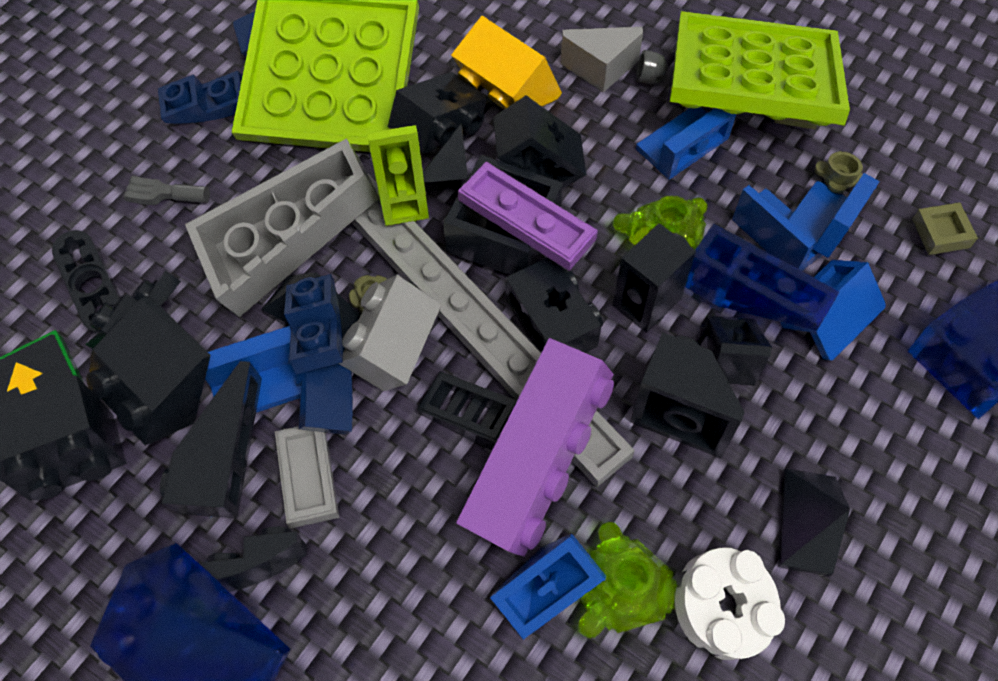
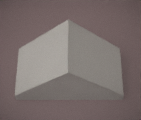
[561,27,643,93]

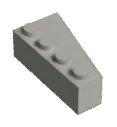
[185,139,380,317]

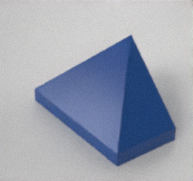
[490,534,606,640]

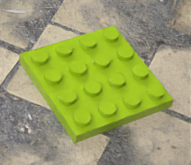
[231,0,419,152]
[670,11,850,126]

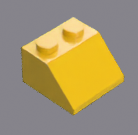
[451,16,562,109]

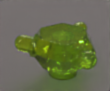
[613,196,708,280]
[578,522,680,638]

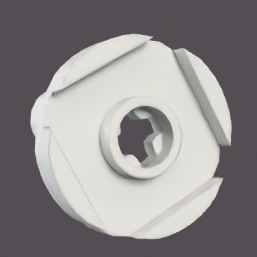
[674,548,785,660]

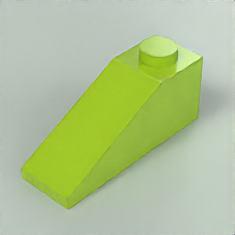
[367,125,429,226]

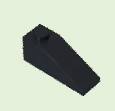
[160,361,262,518]

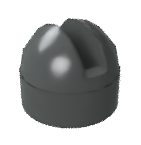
[636,50,668,84]

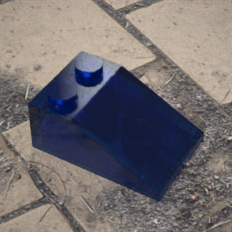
[908,280,998,420]
[90,543,291,681]

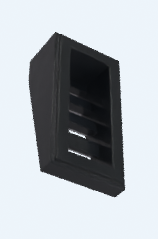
[416,371,517,451]

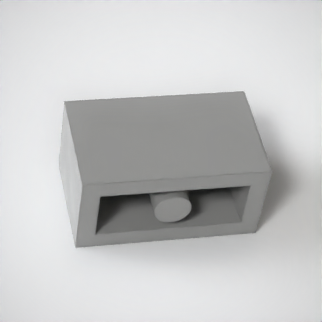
[338,275,442,391]

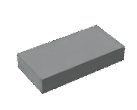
[275,426,340,529]

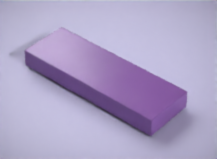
[458,162,598,271]

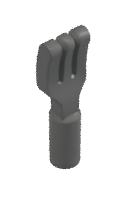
[123,176,210,205]

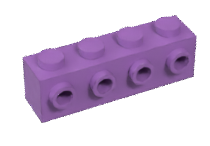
[456,338,614,557]

